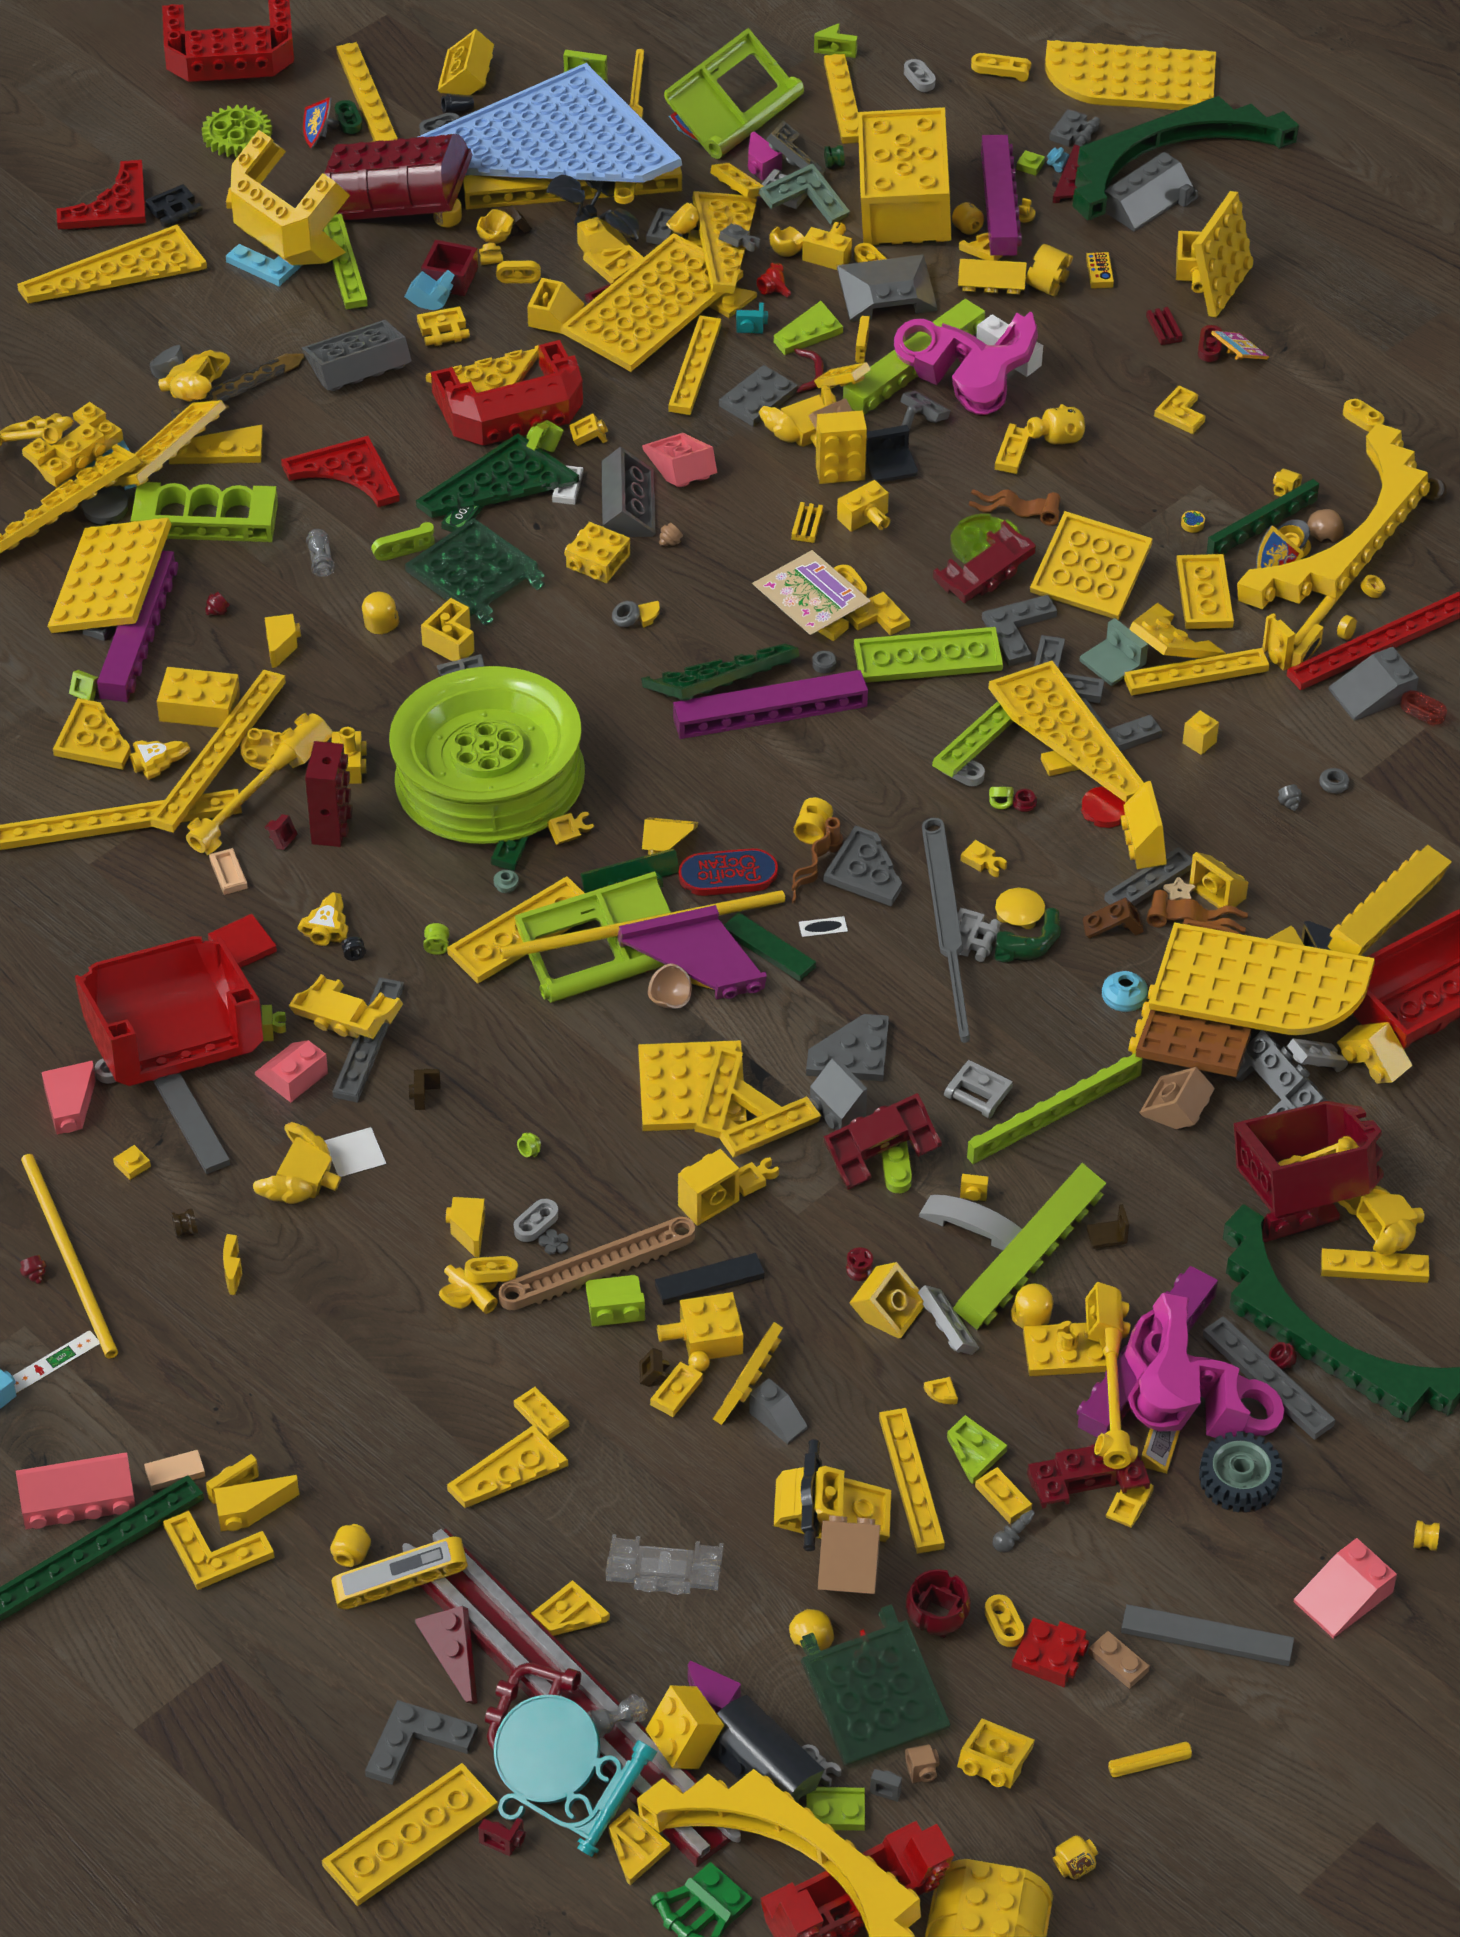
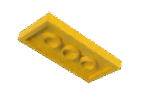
[1176,554,1234,629]

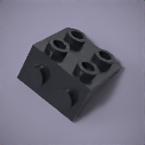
[866,425,918,483]

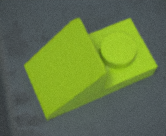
[814,24,857,58]

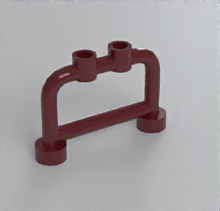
[485,1663,582,1751]

